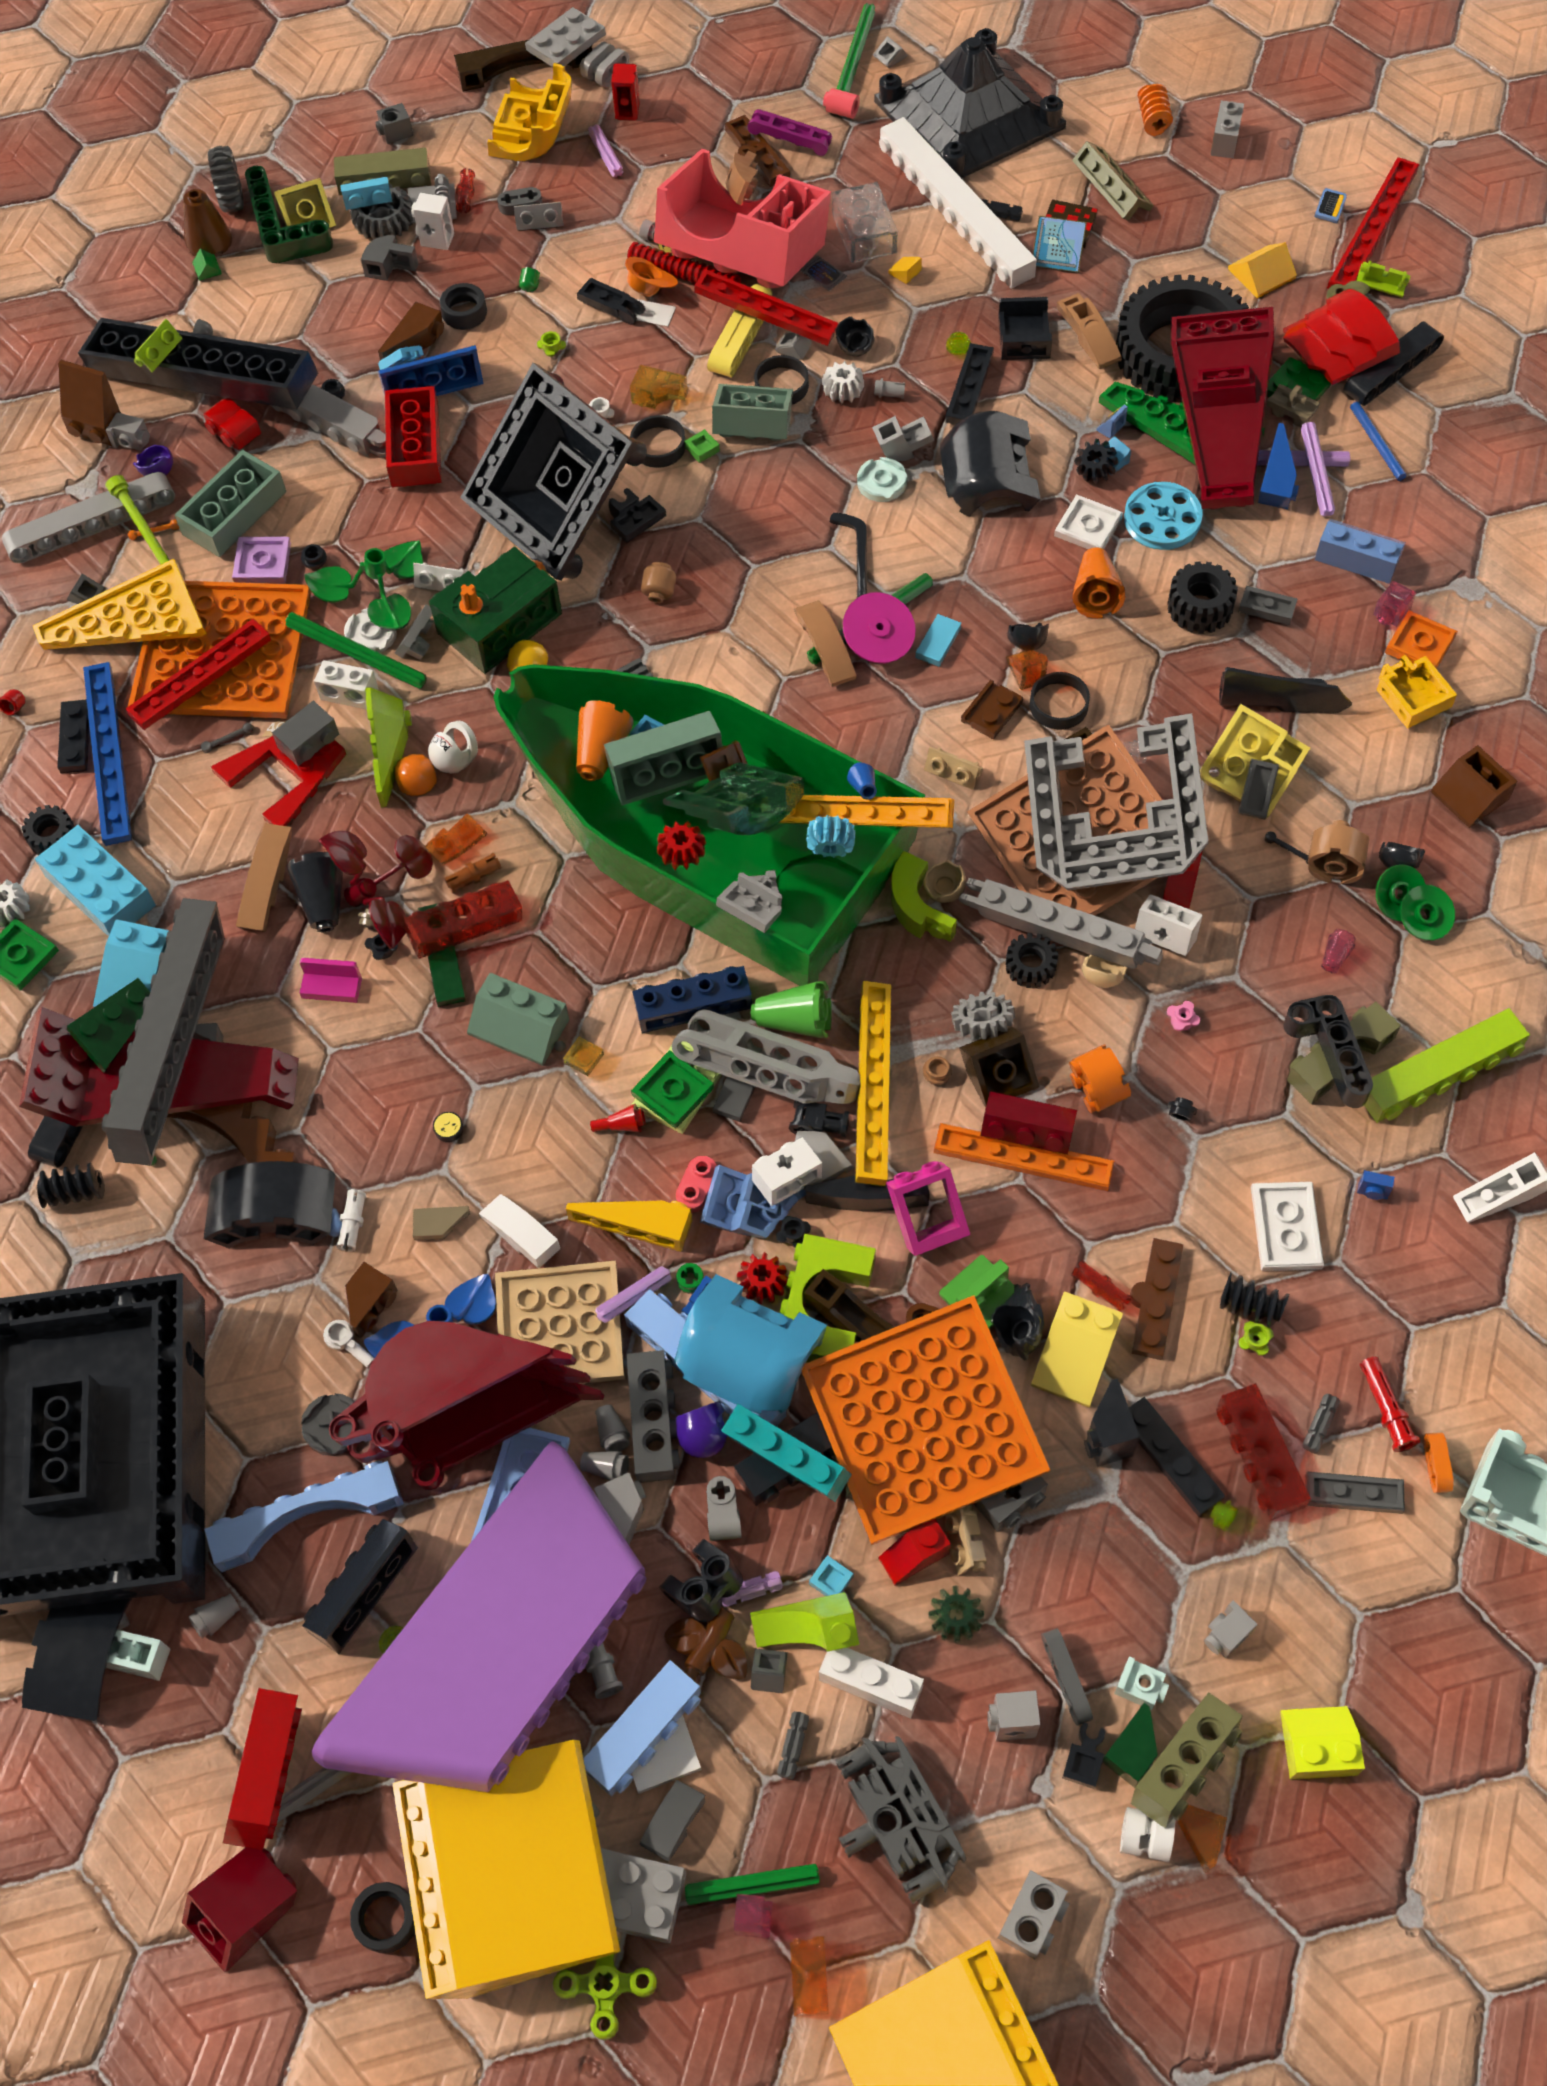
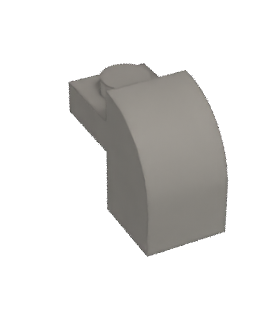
[872,416,935,461]

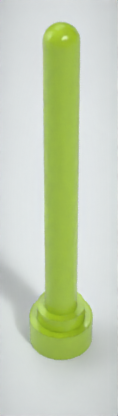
[105,475,170,565]

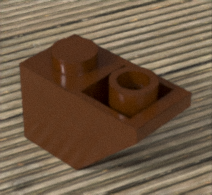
[345,1262,398,1338]

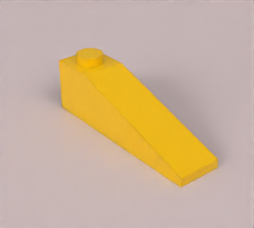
[565,1200,692,1252]

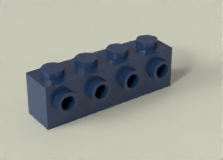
[632,966,752,1033]

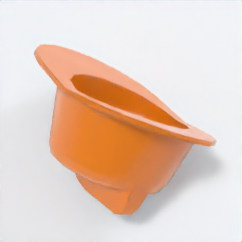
[625,257,678,297]

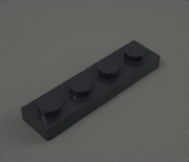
[945,343,994,425]
[1129,1396,1225,1517]

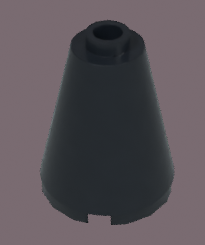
[287,852,343,933]

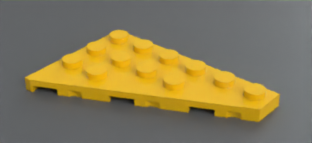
[33,559,207,650]

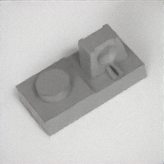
[395,604,434,660]

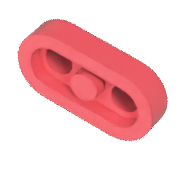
[676,1156,717,1213]

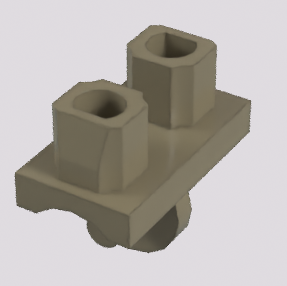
[1266,384,1320,428]

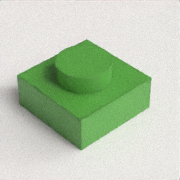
[684,429,720,463]

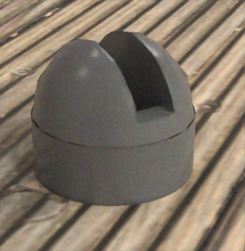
[193,319,213,335]

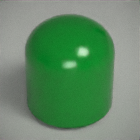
[519,267,540,292]

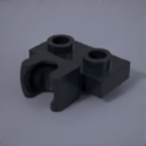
[608,488,666,543]

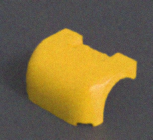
[487,63,572,161]

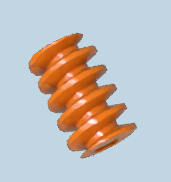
[1137,84,1173,137]

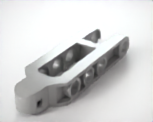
[672,1009,860,1104]

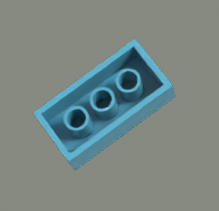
[35,825,156,936]

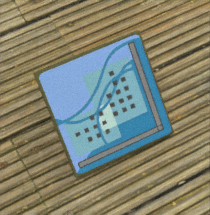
[1033,216,1087,273]

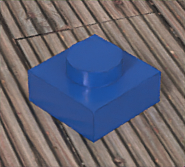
[1357,1170,1395,1200]

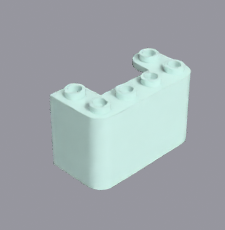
[1460,1428,1547,1557]

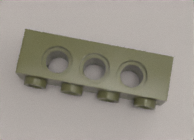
[1131,1692,1243,1829]

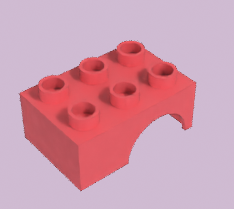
[654,149,831,288]

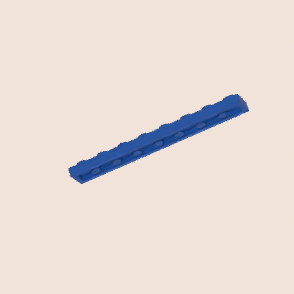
[83,662,132,846]

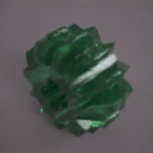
[928,1585,984,1644]

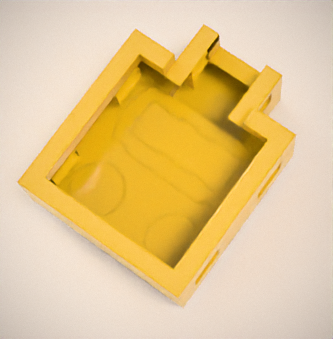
[1377,655,1457,729]

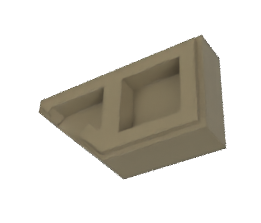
[413,1206,470,1240]

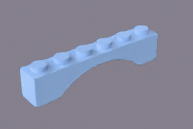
[204,1461,404,1572]

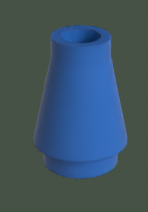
[847,762,877,800]

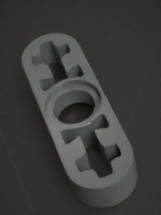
[1041,1628,1093,1726]

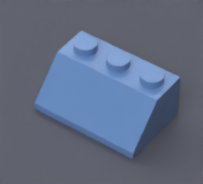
[1315,519,1406,584]

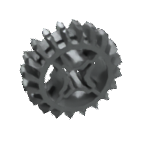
[208,146,244,213]
[350,184,413,240]

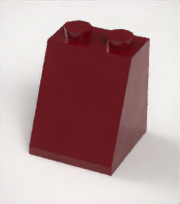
[182,1847,297,1973]

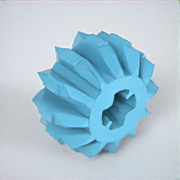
[806,815,856,858]

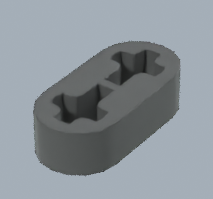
[497,187,542,215]

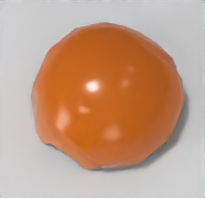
[394,754,437,796]

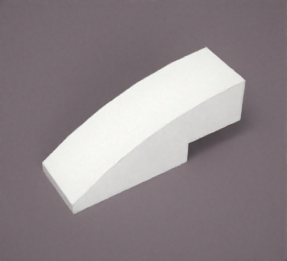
[479,1194,560,1268]

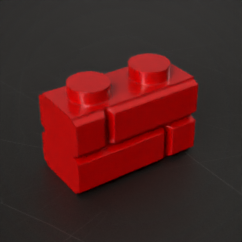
[611,63,640,121]

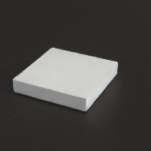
[1054,494,1123,550]
[632,1715,702,1794]

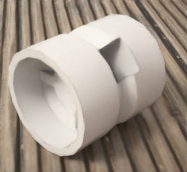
[1120,1807,1175,1862]

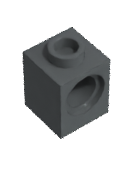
[375,103,413,144]

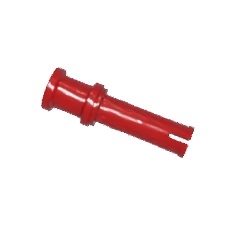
[1359,1356,1420,1452]

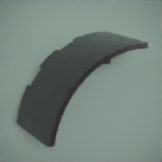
[203,1161,336,1249]
[22,1599,132,1721]

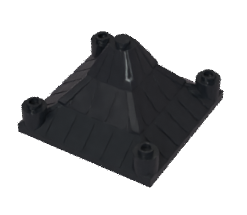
[874,28,1066,179]
[460,363,647,581]

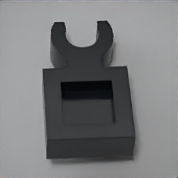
[1062,1722,1105,1789]

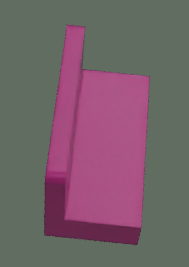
[299,958,362,1003]

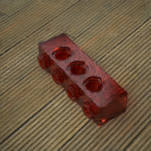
[404,880,522,959]
[1216,1383,1311,1520]

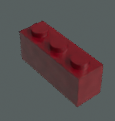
[980,1091,1077,1155]

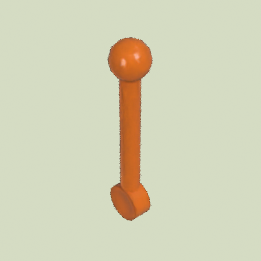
[128,519,180,540]

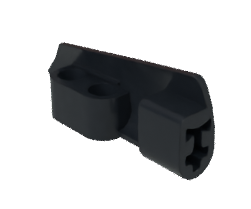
[1219,667,1352,713]

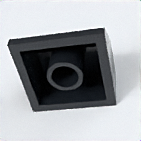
[1084,1378,1140,1467]

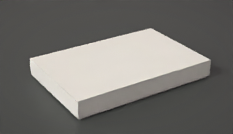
[1251,1182,1324,1271]

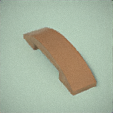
[794,600,857,687]

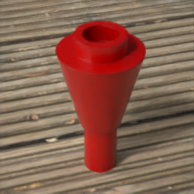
[590,1103,646,1132]

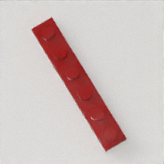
[694,269,838,346]
[126,618,271,730]

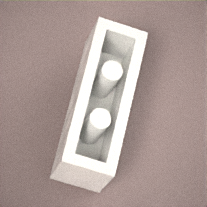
[819,1648,924,1718]

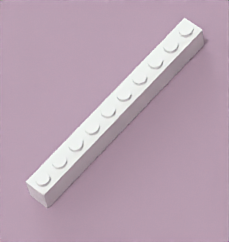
[879,117,1037,289]

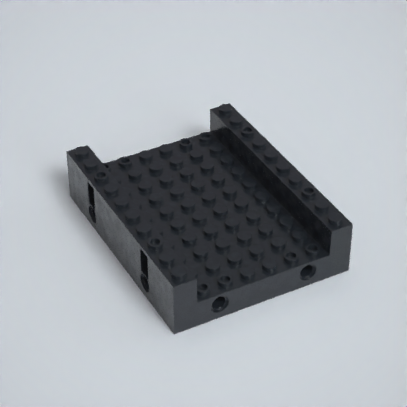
[0,1273,205,1616]

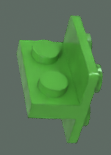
[939,1255,1014,1329]

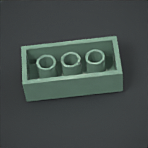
[175,449,287,557]
[604,711,723,805]

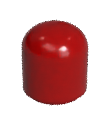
[0,689,26,715]

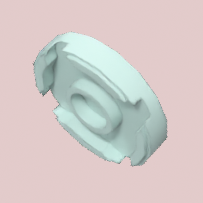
[857,457,907,502]

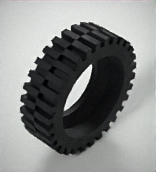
[1116,275,1249,403]

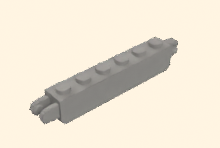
[271,384,386,458]
[958,878,1163,969]

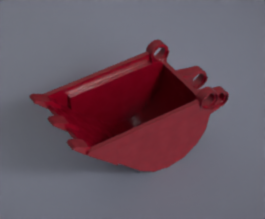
[329,1321,605,1490]

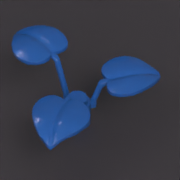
[364,1274,496,1358]

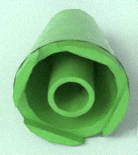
[751,981,832,1038]

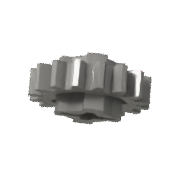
[951,992,1015,1039]

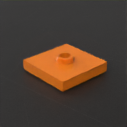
[1385,610,1458,669]

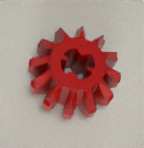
[657,821,706,870]
[737,1252,788,1305]

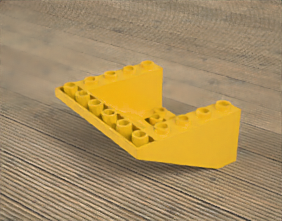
[392,1740,620,1999]
[829,1940,1059,2086]

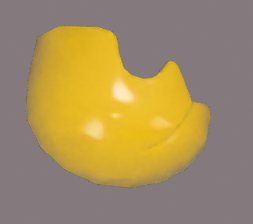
[507,640,548,672]

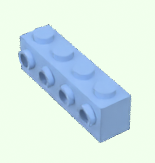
[583,1660,701,1797]

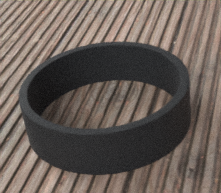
[754,355,809,405]
[630,415,686,468]
[1030,672,1090,730]

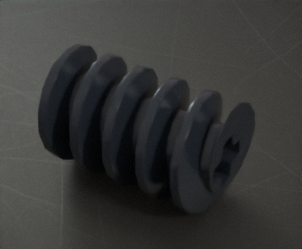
[37,1163,105,1208]
[1220,1271,1290,1328]

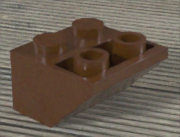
[1430,745,1518,828]

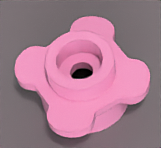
[1167,1001,1200,1031]

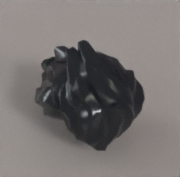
[991,1283,1044,1361]

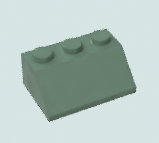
[712,384,793,441]
[467,973,570,1066]

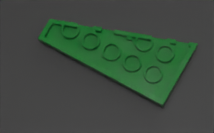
[1098,382,1265,465]

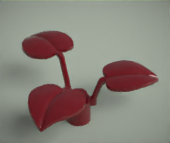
[319,831,433,950]

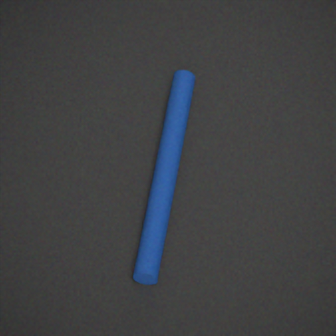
[1350,402,1407,481]

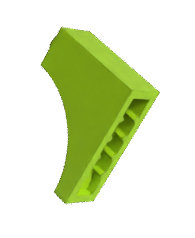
[750,1592,860,1652]

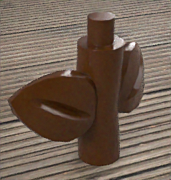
[664,1608,748,1682]

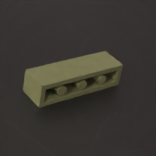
[334,148,431,195]

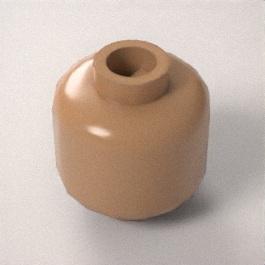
[641,562,676,603]

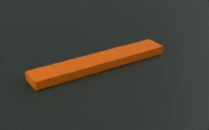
[934,1123,1115,1191]

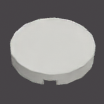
[344,608,397,653]

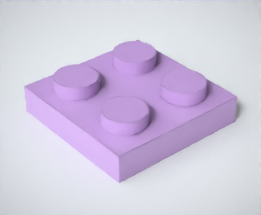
[232,537,291,584]

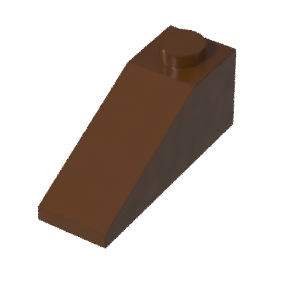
[378,302,444,361]

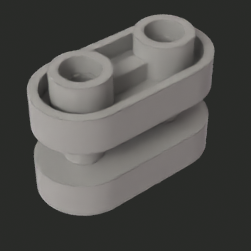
[580,42,629,87]

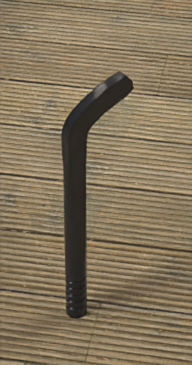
[830,513,867,598]

